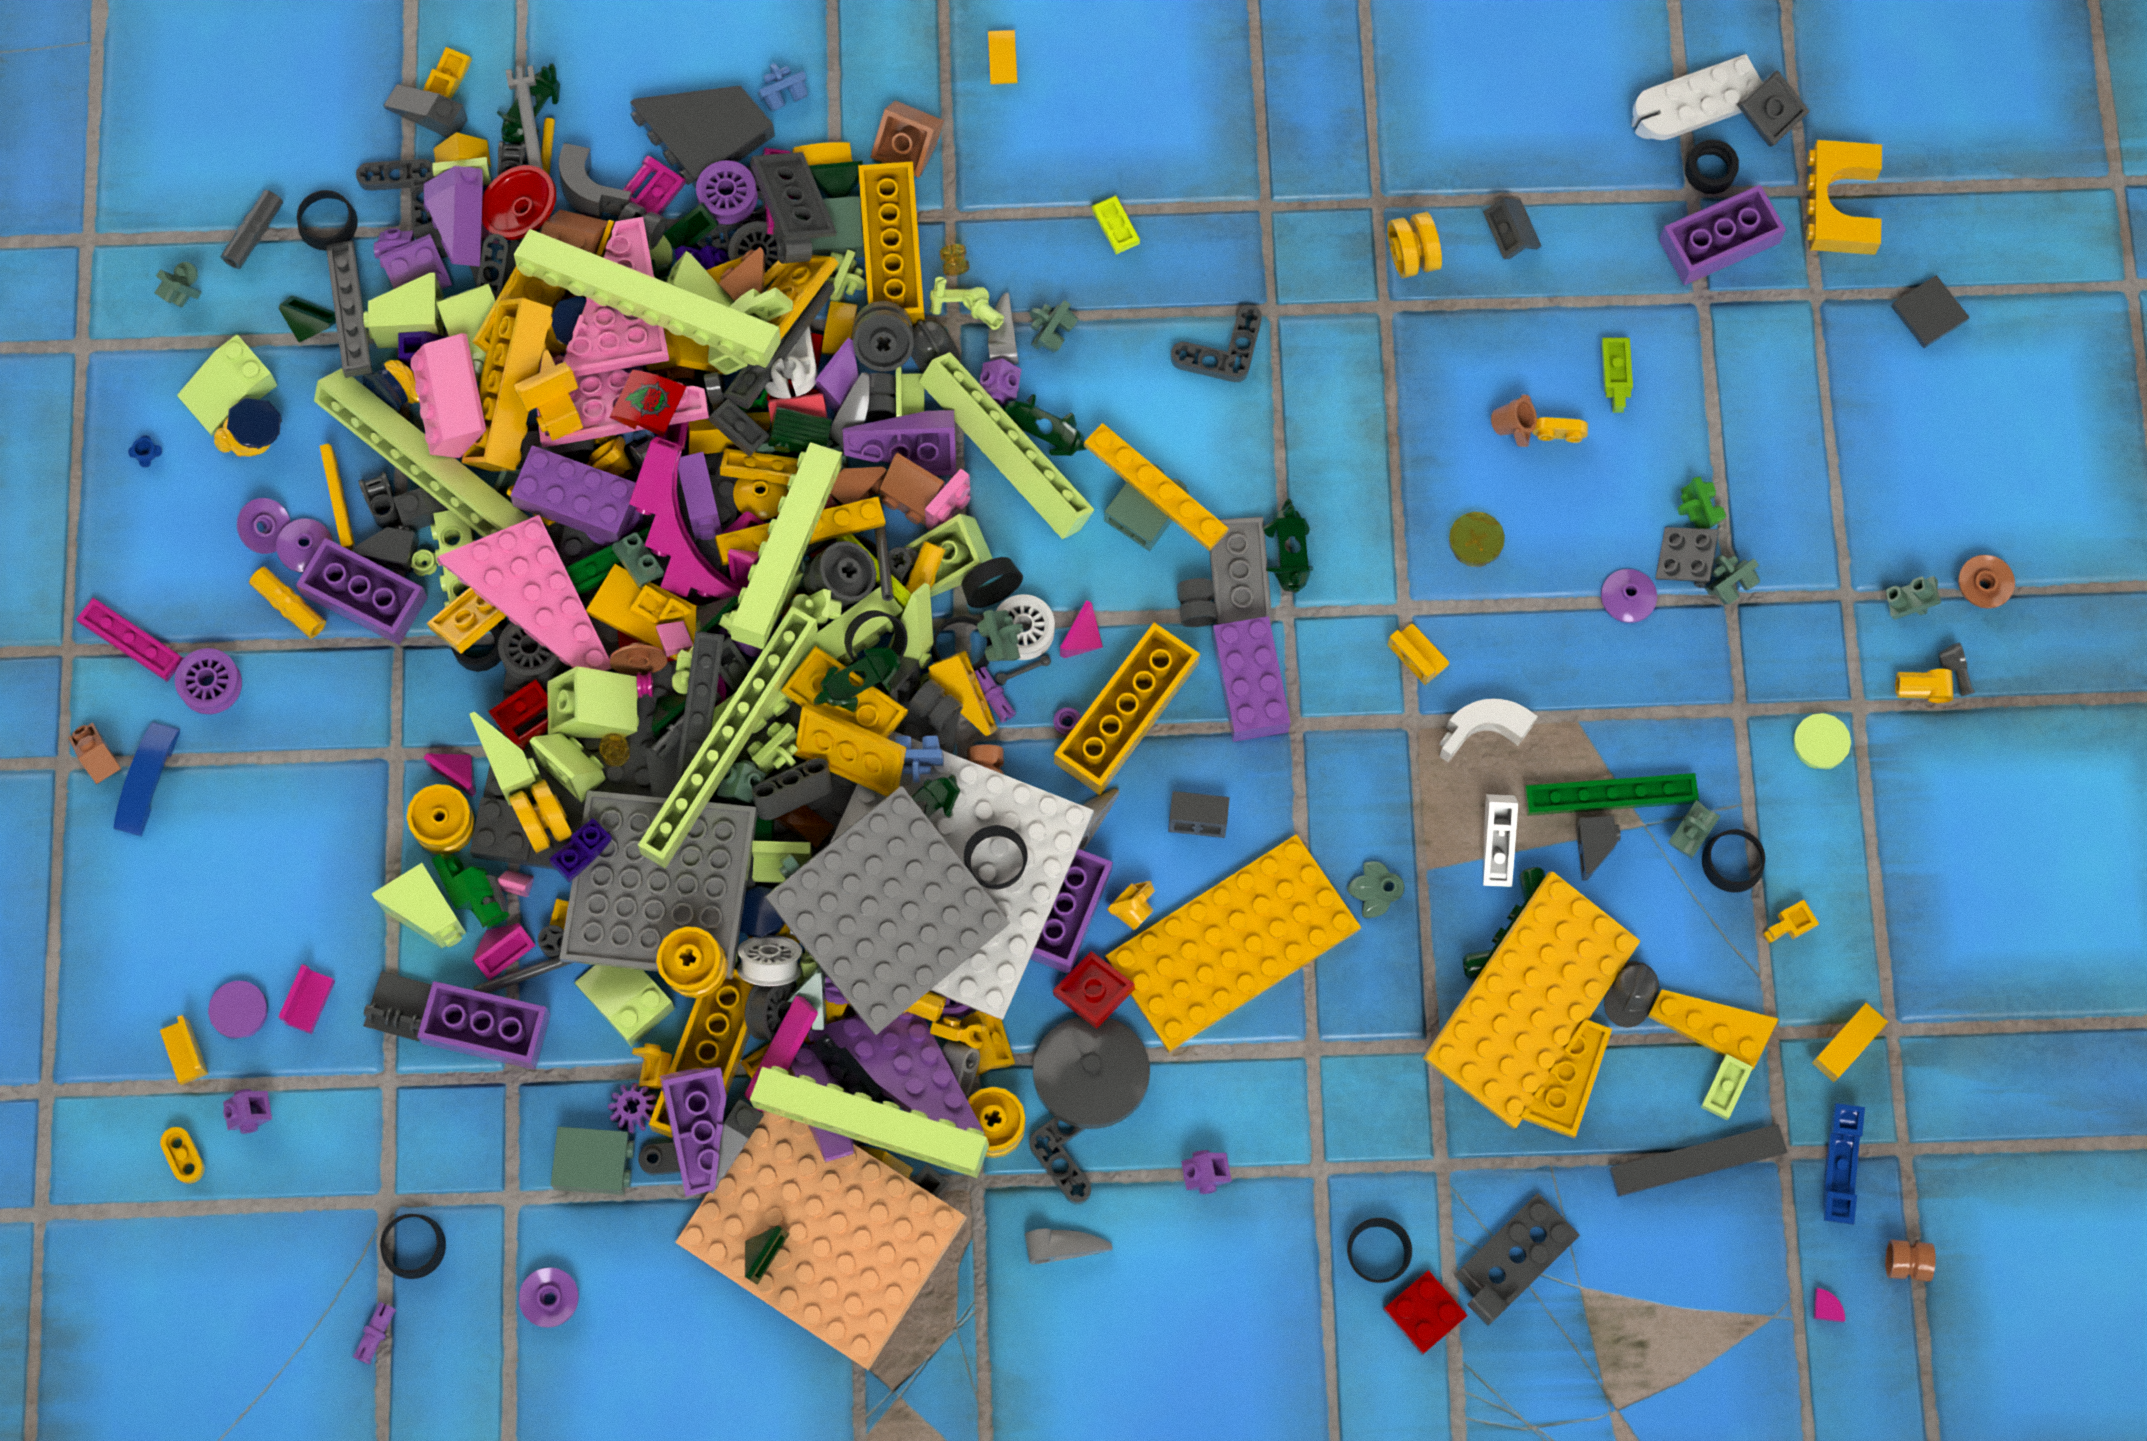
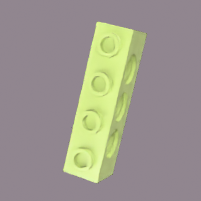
[430,510,475,607]

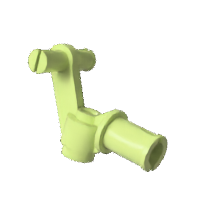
[930,277,1004,330]

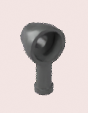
[1938,642,1975,697]

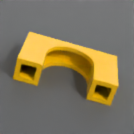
[1806,140,1882,255]

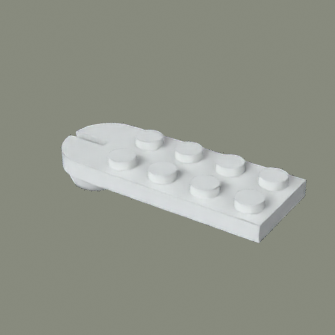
[1631,54,1762,140]
[764,283,818,399]

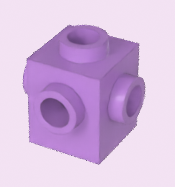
[374,228,415,268]
[980,359,1022,405]
[223,1089,272,1134]
[1181,1150,1232,1195]

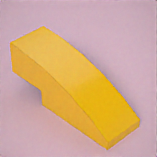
[687,412,770,455]
[1812,1003,1888,1082]

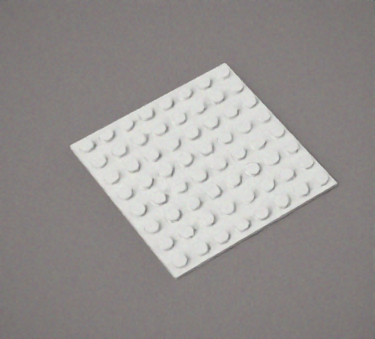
[790,731,1094,1020]

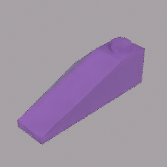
[423,166,483,267]
[843,410,956,476]
[660,1067,726,1196]

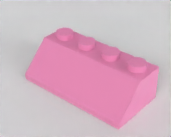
[411,333,486,458]

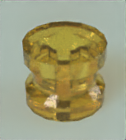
[939,244,970,276]
[599,733,630,767]

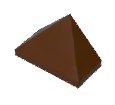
[775,805,835,850]

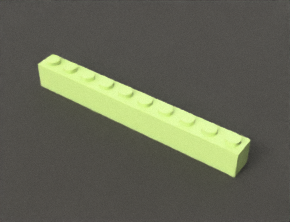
[514,229,781,368]
[314,368,530,537]
[638,606,818,869]

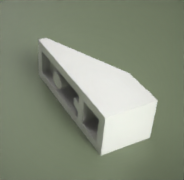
[1483,794,1518,887]

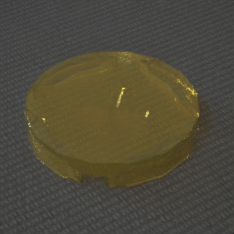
[1449,512,1505,567]

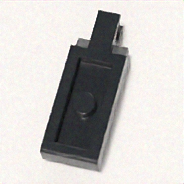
[811,1033,882,1101]

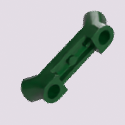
[1463,867,1545,980]

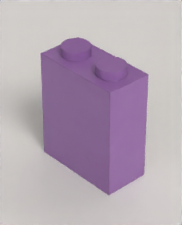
[678,452,722,540]

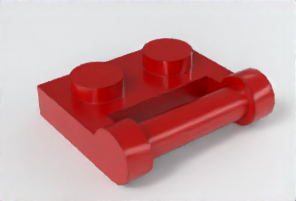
[488,679,548,751]

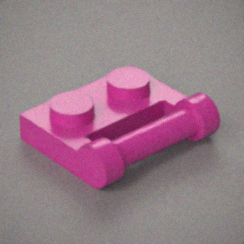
[623,156,686,215]

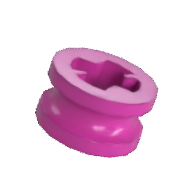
[637,671,654,698]

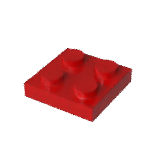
[1053,951,1135,1029]
[1383,1270,1468,1355]

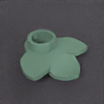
[1347,861,1405,918]

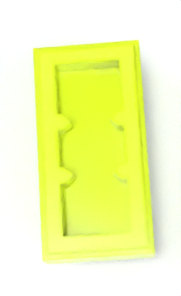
[1092,195,1140,255]

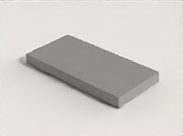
[1210,517,1272,625]

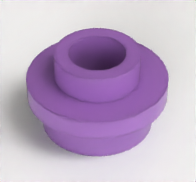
[1053,707,1081,736]

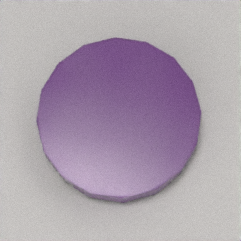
[208,981,268,1039]

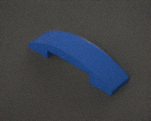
[113,722,180,837]
[1824,1103,1865,1225]

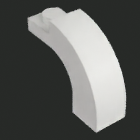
[1439,699,1538,763]

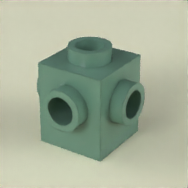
[717,760,766,806]

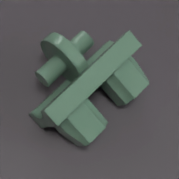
[154,262,202,307]
[1029,300,1078,353]
[612,532,664,588]
[1705,555,1760,605]
[1886,576,1941,620]
[977,610,1024,662]
[1668,800,1720,859]

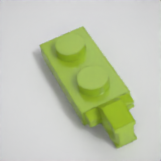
[1601,337,1633,413]

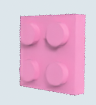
[925,468,971,531]

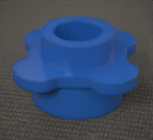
[128,435,162,468]

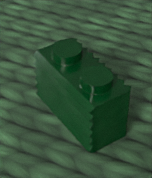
[768,407,831,453]

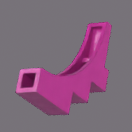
[629,436,743,599]

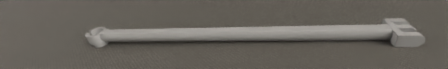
[506,65,563,356]

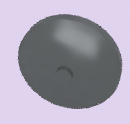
[1033,1016,1150,1129]

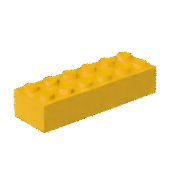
[858,162,925,326]
[461,298,553,472]
[1054,622,1200,795]
[649,969,755,1138]

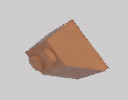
[870,100,944,178]
[540,210,608,255]
[880,453,944,526]

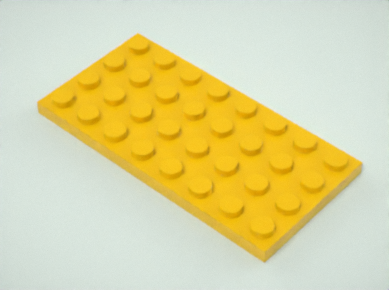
[1105,834,1361,1053]
[1423,871,1640,1128]

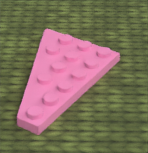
[563,217,669,377]
[537,355,709,448]
[437,515,612,671]

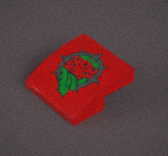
[609,370,686,437]

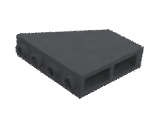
[630,86,775,189]

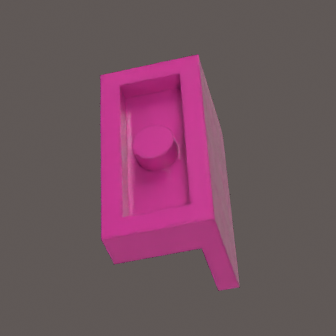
[279,964,335,1034]

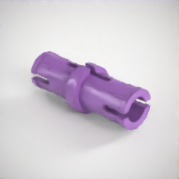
[975,667,1016,723]
[352,1302,396,1365]

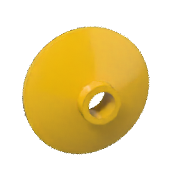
[733,478,789,521]

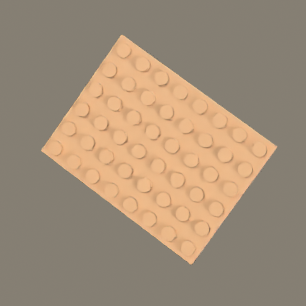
[675,1111,967,1370]

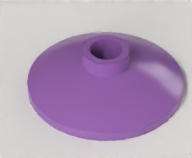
[237,498,291,554]
[276,519,333,573]
[1601,569,1657,623]
[519,1267,579,1328]

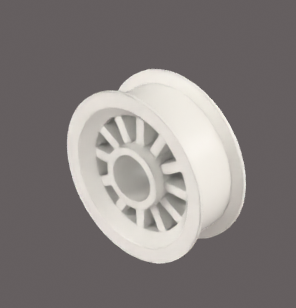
[996,594,1055,660]
[737,935,802,986]

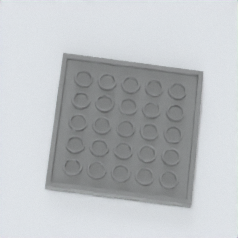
[764,786,1010,1035]
[559,790,758,979]

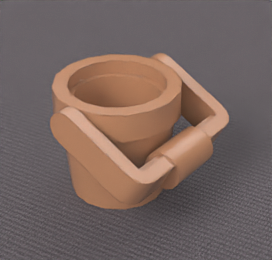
[1491,395,1537,447]

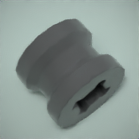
[537,925,564,958]

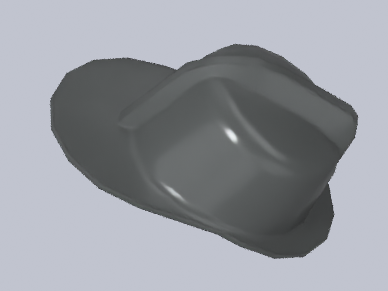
[911,320,960,373]
[1604,961,1659,1028]

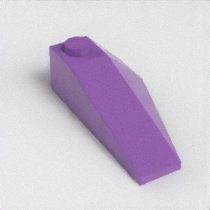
[788,1044,854,1162]

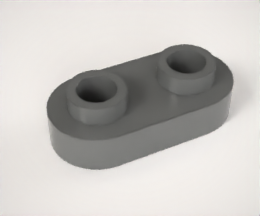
[638,1143,680,1175]

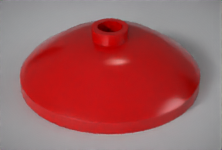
[482,165,556,240]

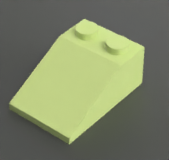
[436,283,495,382]
[177,335,278,436]
[894,514,993,597]
[469,712,542,806]
[529,733,606,803]
[574,965,675,1047]

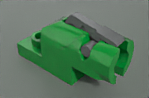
[431,854,510,928]

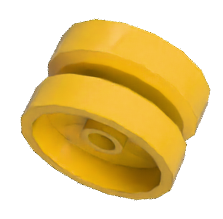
[1387,211,1442,279]
[508,779,572,854]
[406,784,476,855]
[656,927,728,998]
[967,1087,1026,1158]

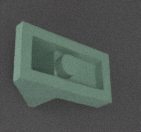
[788,966,827,1030]

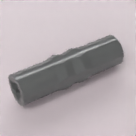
[220,190,283,269]

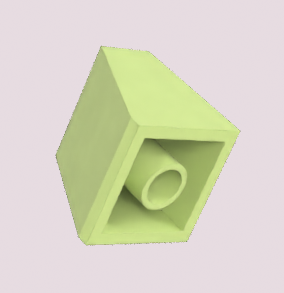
[364,273,444,348]
[548,666,639,739]
[372,863,466,949]

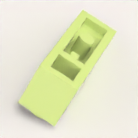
[888,583,934,669]

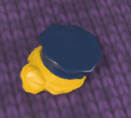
[545,296,586,357]
[363,360,419,414]
[214,398,282,457]
[740,886,800,944]

